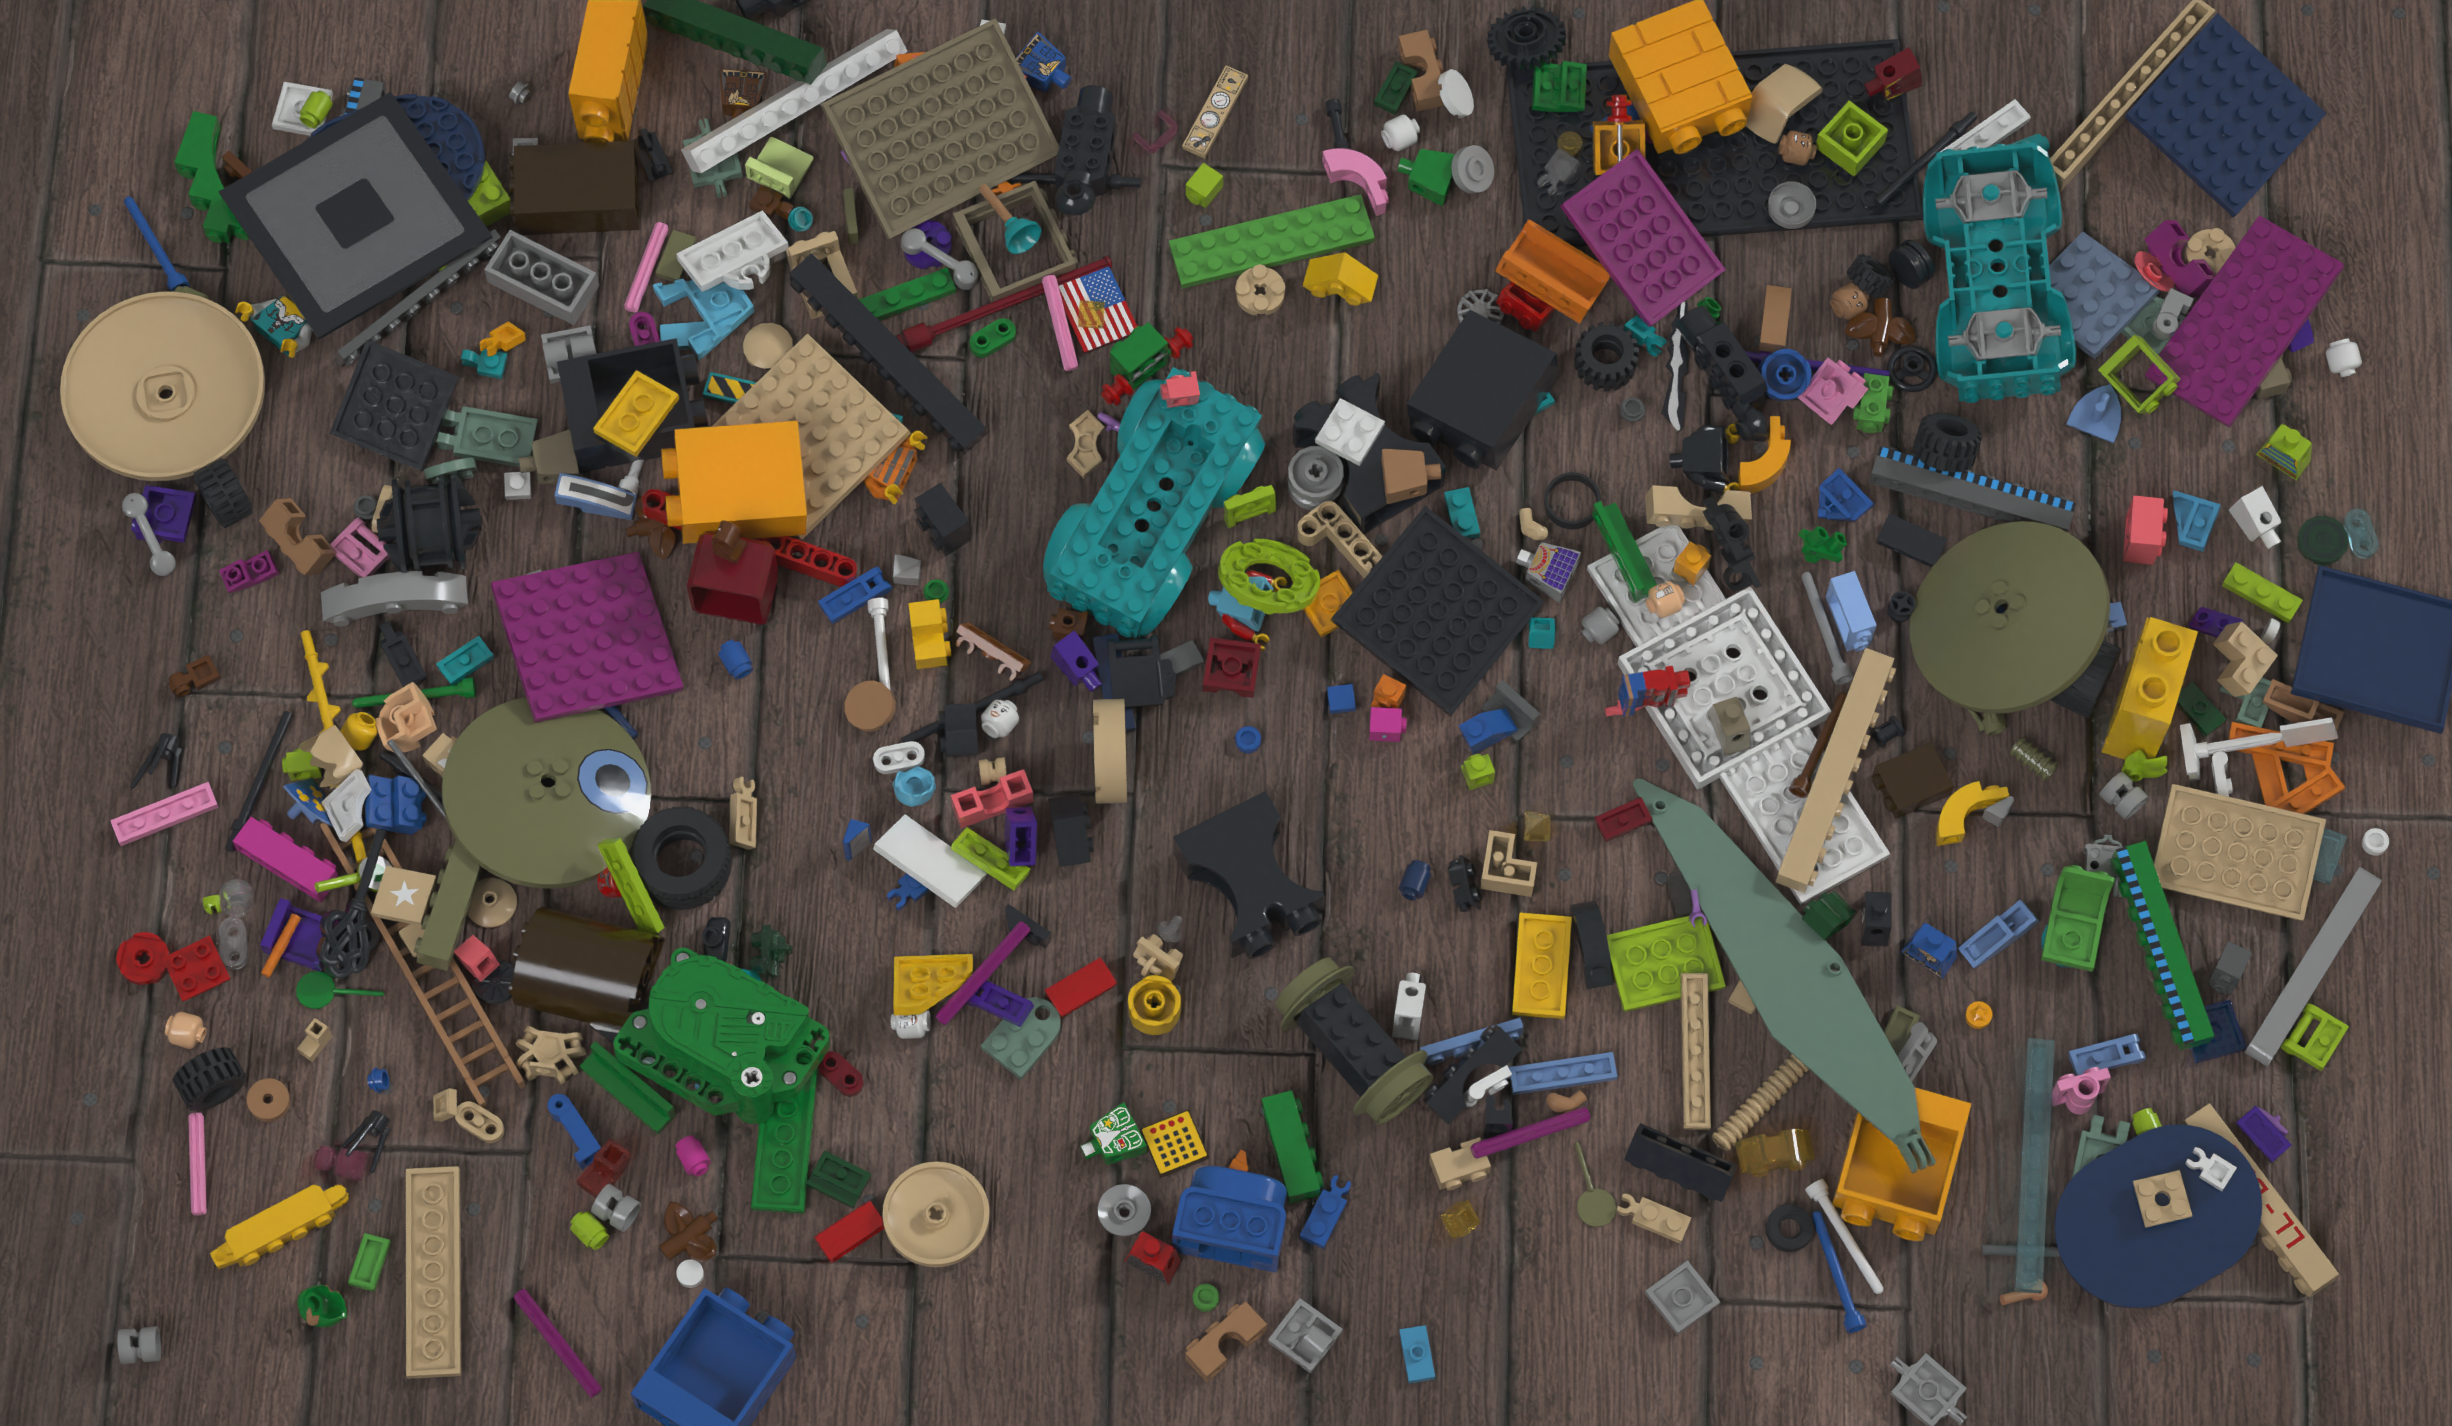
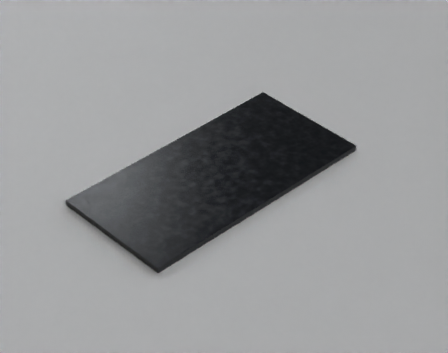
[1506,39,1923,247]

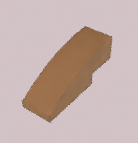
[1758,285,1792,352]
[2262,679,2344,742]

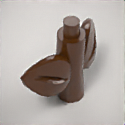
[1845,298,1916,357]
[625,496,676,560]
[658,1201,718,1262]

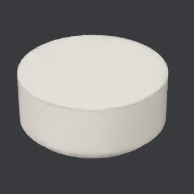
[2260,618,2280,645]
[2362,828,2389,856]
[677,1260,704,1288]

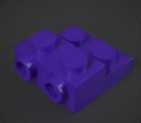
[131,485,196,543]

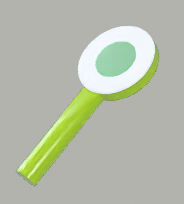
[314,856,392,893]

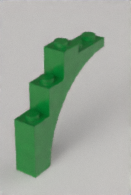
[174,111,250,243]

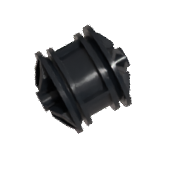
[377,473,482,573]

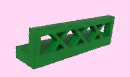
[1592,501,1657,602]
[579,1041,676,1135]

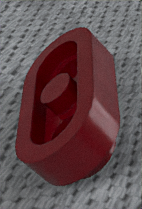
[818,1051,864,1097]

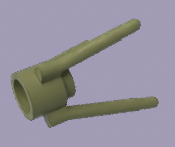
[1967,709,2007,736]

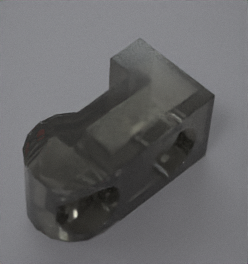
[1666,870,1702,919]

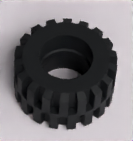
[1574,322,1639,391]
[1913,413,1982,472]
[194,458,253,528]
[173,1047,247,1111]

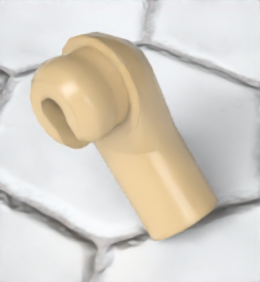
[1519,508,1548,541]

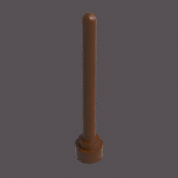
[1789,692,1847,798]

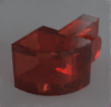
[576,1138,631,1198]

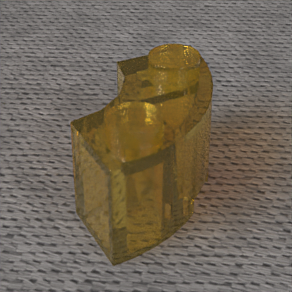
[1735,1129,1815,1177]

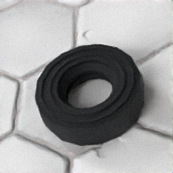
[1765,1204,1814,1252]

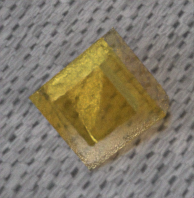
[1524,810,1551,841]
[1440,1200,1481,1238]

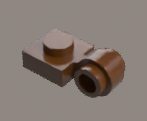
[168,654,221,697]

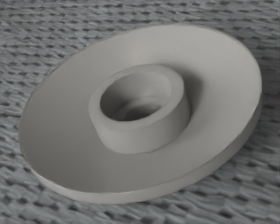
[1098,1184,1151,1237]

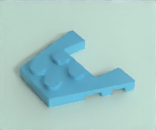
[653,279,755,360]

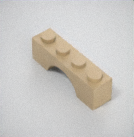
[1645,485,1752,530]

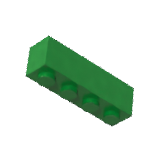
[1261,1090,1324,1204]

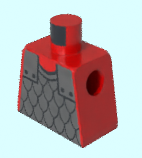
[1124,1231,1181,1285]

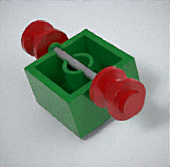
[1101,322,1193,406]

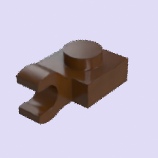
[749,185,793,220]

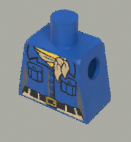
[1016,32,1072,92]
[1901,923,1957,978]

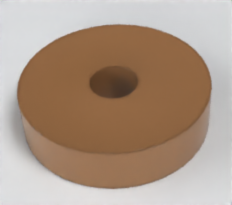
[247,1078,290,1122]

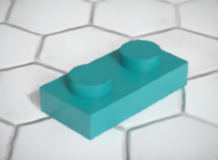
[1444,487,1480,539]
[436,636,494,685]

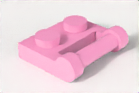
[330,517,391,578]

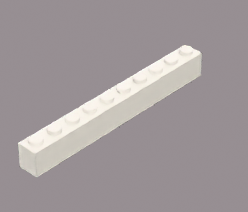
[681,29,908,173]

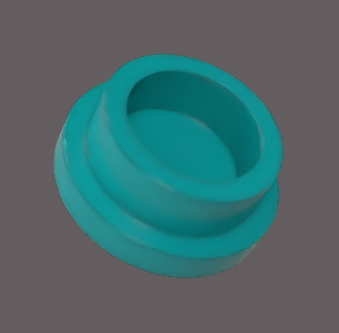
[788,207,813,232]

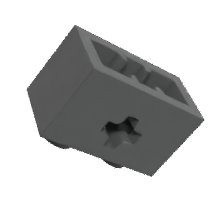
[2207,941,2252,995]

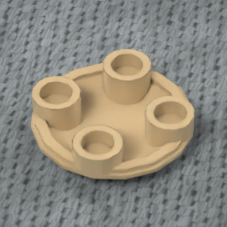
[743,323,793,369]

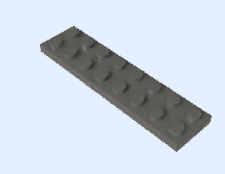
[334,229,501,367]

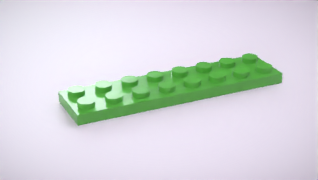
[1169,194,1375,289]

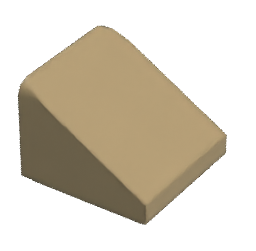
[399,924,425,958]

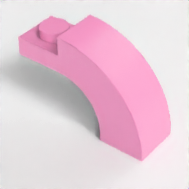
[1322,149,1389,216]

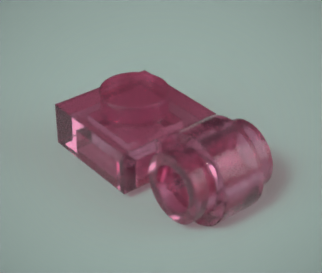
[313,1145,368,1181]

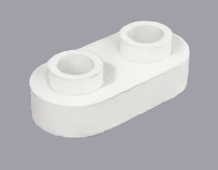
[873,741,925,774]

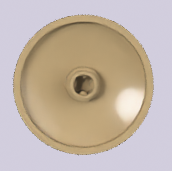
[883,1162,989,1267]

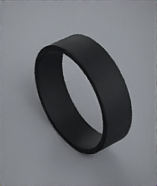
[1544,472,1601,530]

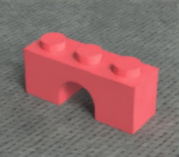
[951,769,1034,828]

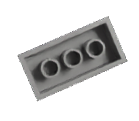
[484,230,599,325]

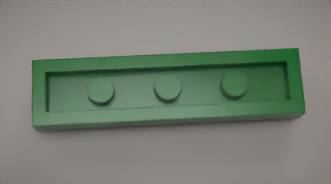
[858,268,956,321]

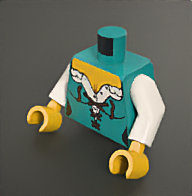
[235,296,312,358]

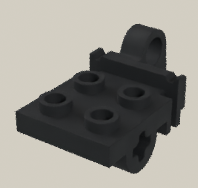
[1702,497,1761,591]

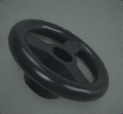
[1887,346,1937,393]

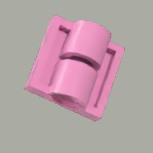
[2050,1067,2111,1115]

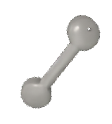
[901,228,979,290]
[122,493,176,576]

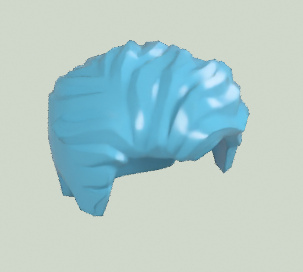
[893,767,936,807]

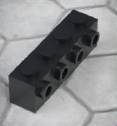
[1624,1123,1738,1202]

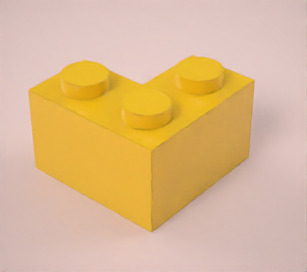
[1303,252,1378,306]
[908,599,951,669]

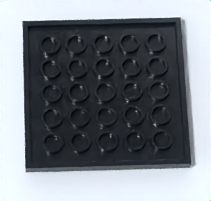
[1330,506,1545,717]

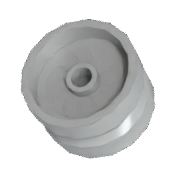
[1288,446,1344,511]

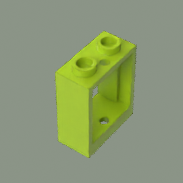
[2098,335,2181,414]

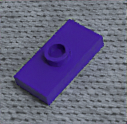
[2235,1105,2292,1163]

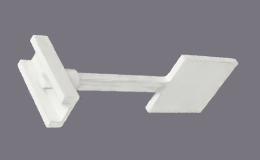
[2180,717,2338,781]

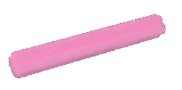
[624,222,668,313]
[1042,275,1078,371]
[188,1113,207,1216]

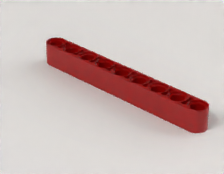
[642,489,857,587]

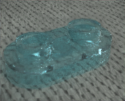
[2343,509,2379,559]

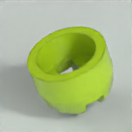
[202,895,224,915]

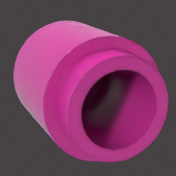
[676,1135,711,1177]

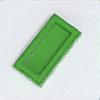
[348,1233,391,1292]

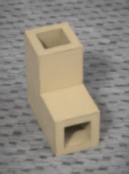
[297,1018,333,1062]

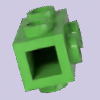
[1853,373,1893,433]

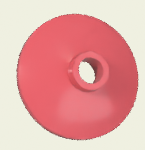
[2134,251,2175,292]

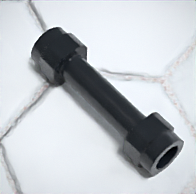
[1325,99,1350,149]

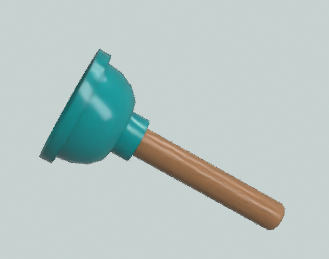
[979,184,1042,254]

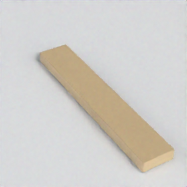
[1680,973,1711,1130]

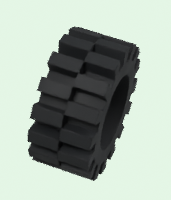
[1847,254,1895,298]

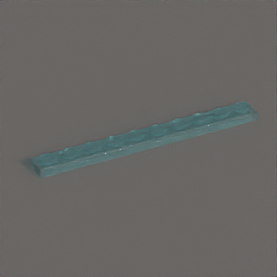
[2014,1038,2055,1294]

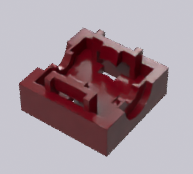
[1203,637,1261,698]

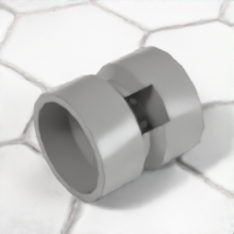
[2099,771,2149,820]
[591,1184,641,1232]
[117,1326,161,1364]

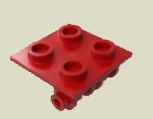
[162,935,231,1002]

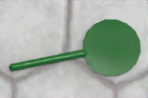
[296,971,385,1009]

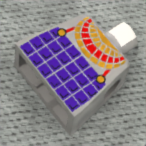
[1516,543,1581,603]

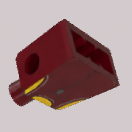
[1863,47,1922,100]

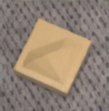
[433,1089,457,1122]

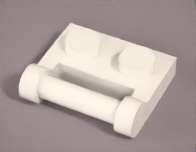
[1463,1065,1512,1107]

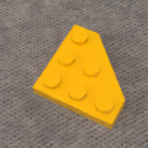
[893,954,973,1016]

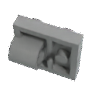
[1268,1298,1343,1373]

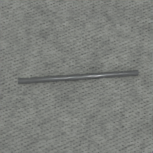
[387,739,447,821]

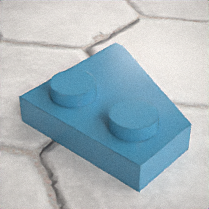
[2172,490,2221,552]

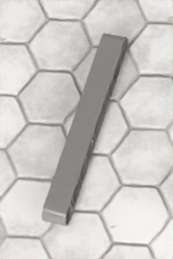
[2245,867,2382,1067]

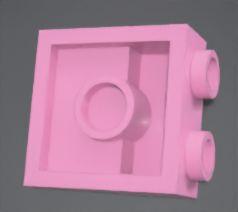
[1797,358,1868,425]

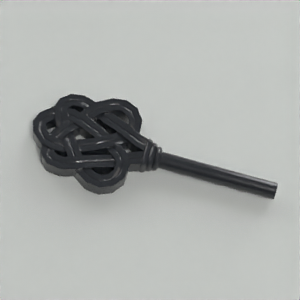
[316,829,386,978]

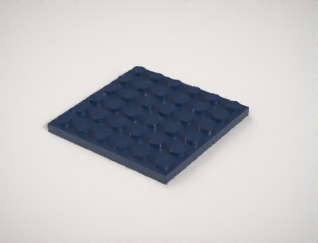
[2124,13,2327,217]

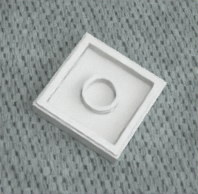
[272,82,333,136]

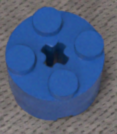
[1757,349,1811,401]

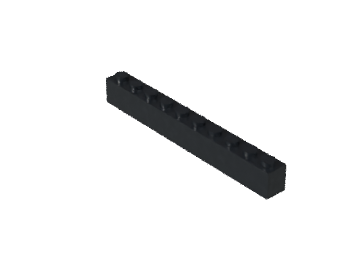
[789,253,987,455]

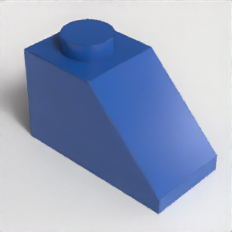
[1458,708,1518,755]

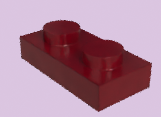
[1594,797,1653,843]

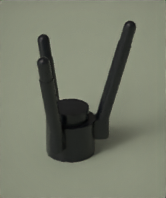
[130,733,183,789]
[340,1110,391,1173]

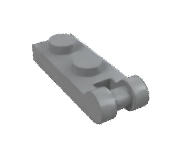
[1897,1022,1937,1082]

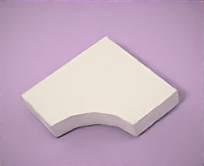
[321,769,371,842]

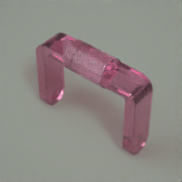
[1132,110,1178,153]

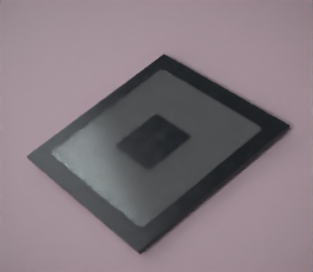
[219,92,493,340]

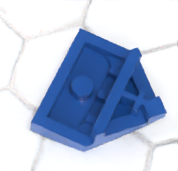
[1818,468,1874,522]

